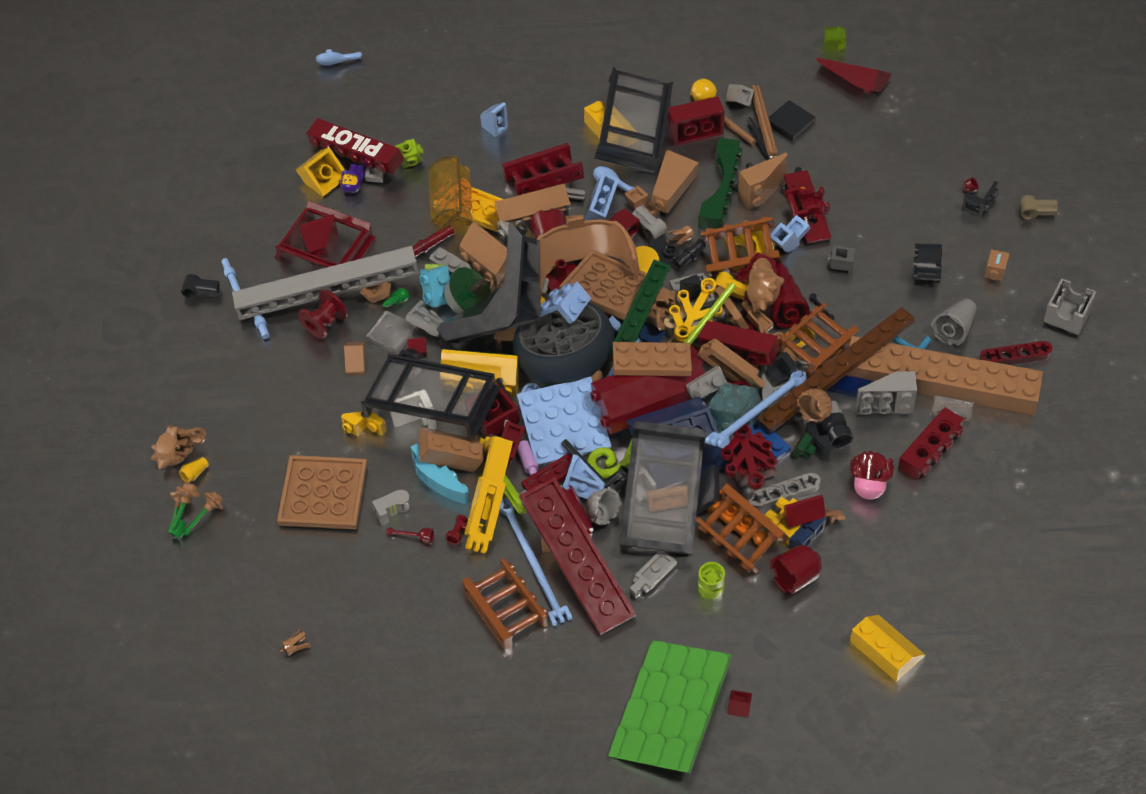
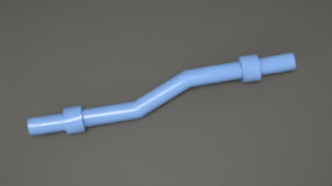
[221,258,270,339]

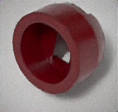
[963,177,979,193]

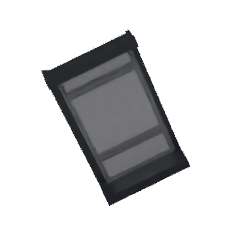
[594,67,673,174]
[361,353,501,440]
[619,421,707,555]

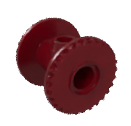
[298,290,348,339]

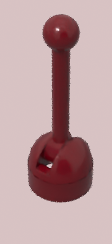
[386,528,434,544]

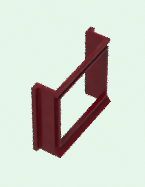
[275,200,376,268]

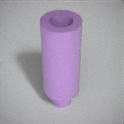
[517,441,539,476]

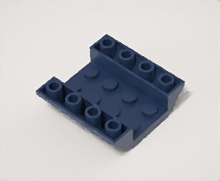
[626,397,727,490]

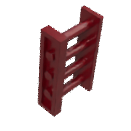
[502,143,585,196]

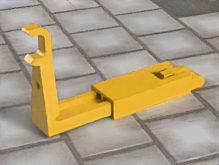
[464,436,513,554]

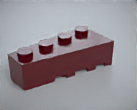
[698,320,780,365]

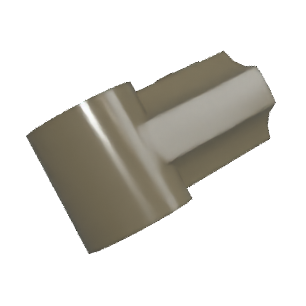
[1020,195,1058,220]

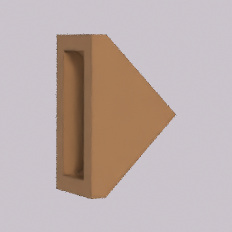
[344,342,366,375]

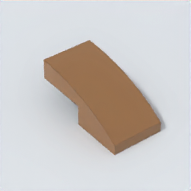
[624,186,660,217]

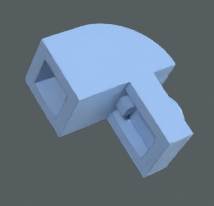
[770,215,811,252]

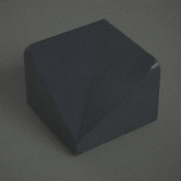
[680,274,702,301]

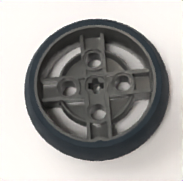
[513,302,614,384]

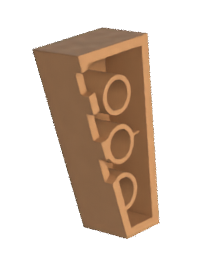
[494,184,570,223]

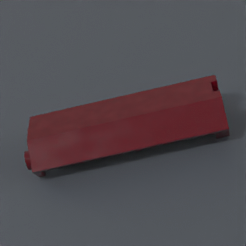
[590,345,712,434]

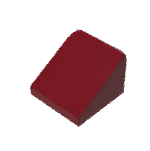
[728,690,752,717]

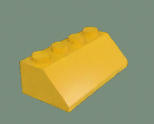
[440,349,520,397]

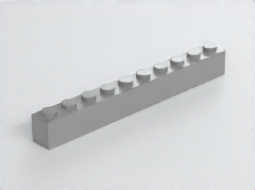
[232,246,419,320]

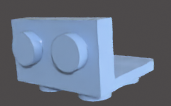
[539,281,591,324]

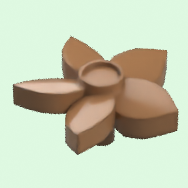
[826,508,845,523]

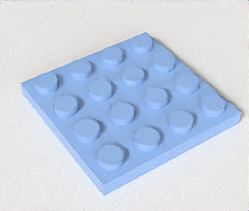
[517,377,611,466]

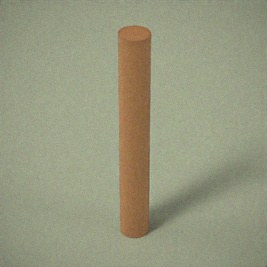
[724,116,756,146]

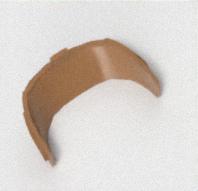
[537,216,640,294]

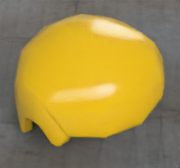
[690,79,717,101]

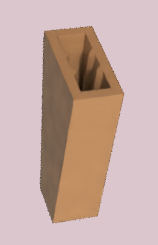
[651,150,699,213]

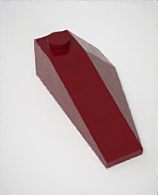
[816,57,892,94]

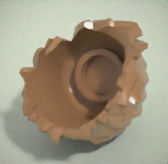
[797,389,833,422]

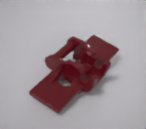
[784,170,832,244]

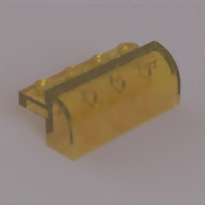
[429,156,473,228]

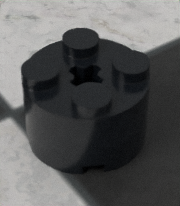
[914,243,942,281]

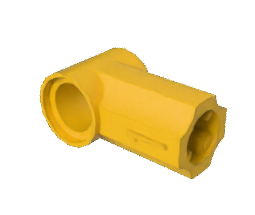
[711,272,748,300]

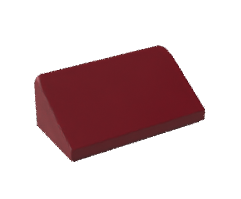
[783,495,826,528]

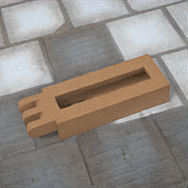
[697,339,765,393]

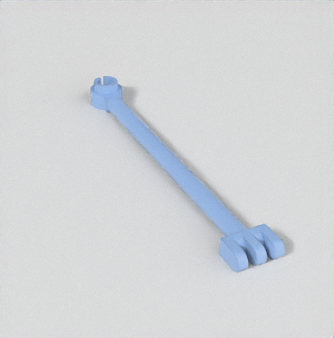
[705,371,807,448]
[499,497,572,627]

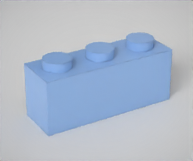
[583,172,619,221]

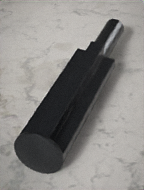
[747,117,773,158]

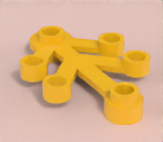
[669,278,723,342]

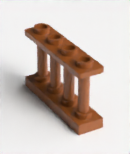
[701,217,782,278]
[778,302,860,377]
[695,483,789,574]
[462,558,548,650]

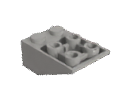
[855,371,917,415]

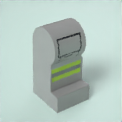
[372,490,411,526]

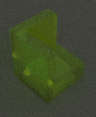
[823,27,846,51]

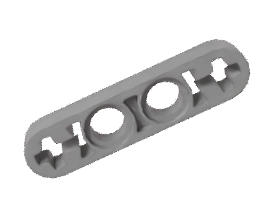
[748,473,821,511]

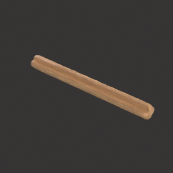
[751,85,778,157]

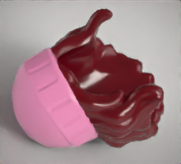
[850,451,894,500]

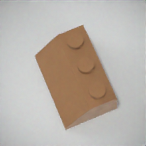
[459,222,507,286]
[419,427,483,473]

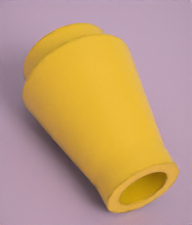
[179,457,209,483]

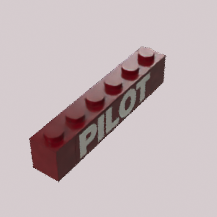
[306,118,404,175]

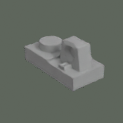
[686,366,727,399]

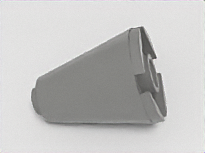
[931,299,977,346]

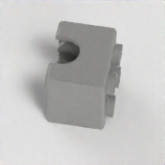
[1043,278,1097,335]

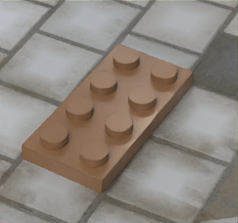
[613,342,692,376]

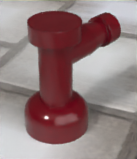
[445,514,468,545]

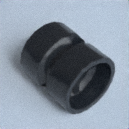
[820,412,854,449]

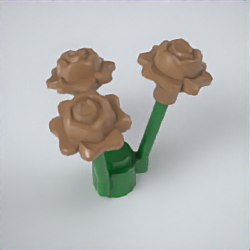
[167,482,224,539]

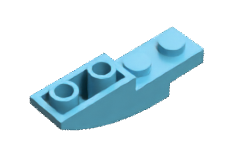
[411,443,469,504]

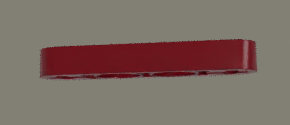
[979,341,1053,365]

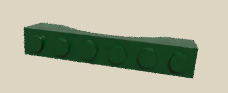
[698,137,743,229]

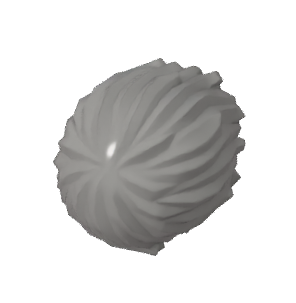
[586,487,622,526]

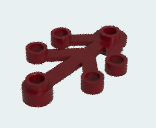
[721,424,777,490]

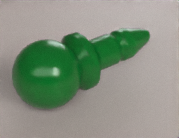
[382,288,409,307]

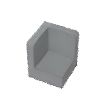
[725,84,754,106]

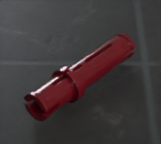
[412,224,455,258]

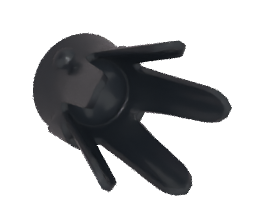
[605,465,629,492]

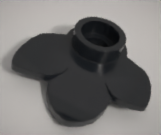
[649,238,679,265]

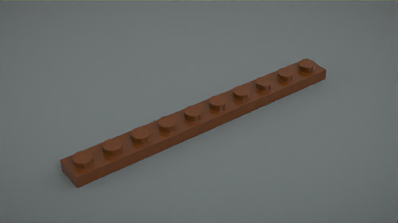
[757,307,915,433]

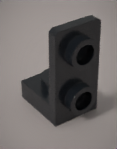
[962,181,999,217]

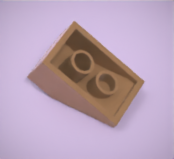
[738,152,788,210]

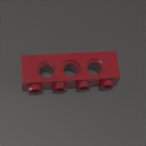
[898,407,964,480]

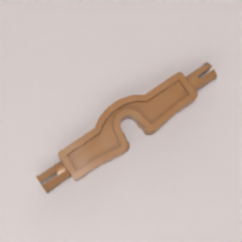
[741,300,800,361]

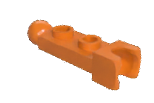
[707,490,768,546]

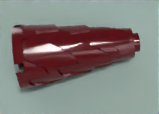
[771,263,810,329]

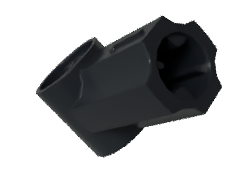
[181,274,220,299]

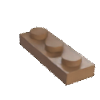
[715,286,749,329]

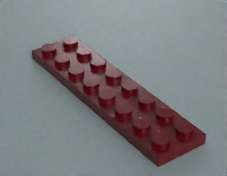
[519,477,636,635]

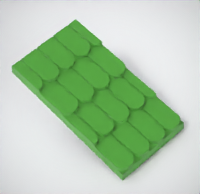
[608,640,733,774]

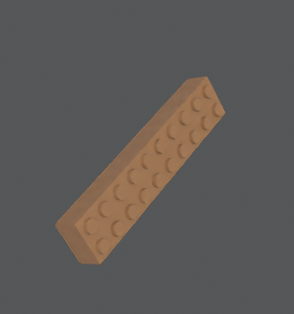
[843,336,1043,415]

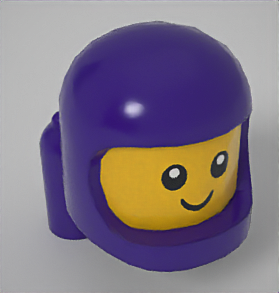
[341,164,366,193]

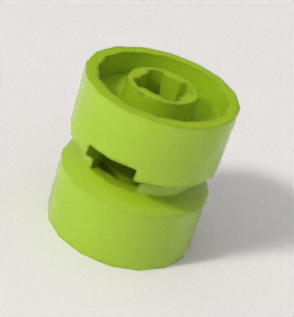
[698,562,725,599]

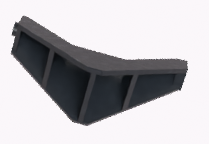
[437,222,541,344]

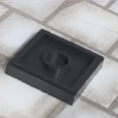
[768,100,816,140]
[688,465,720,515]

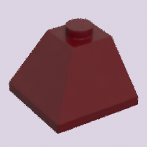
[299,214,339,264]

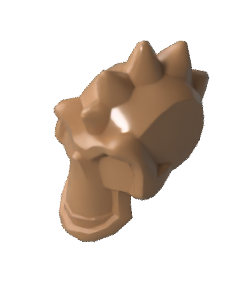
[747,258,784,312]
[646,288,677,330]
[151,425,206,469]

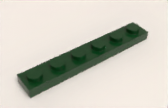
[610,259,671,354]

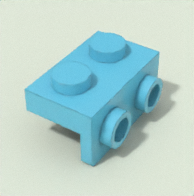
[419,265,450,307]

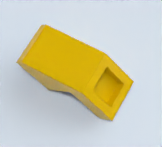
[341,411,387,437]

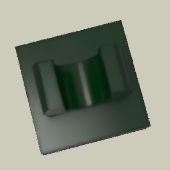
[790,433,816,459]

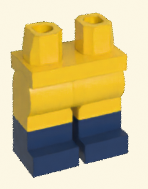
[765,497,826,548]

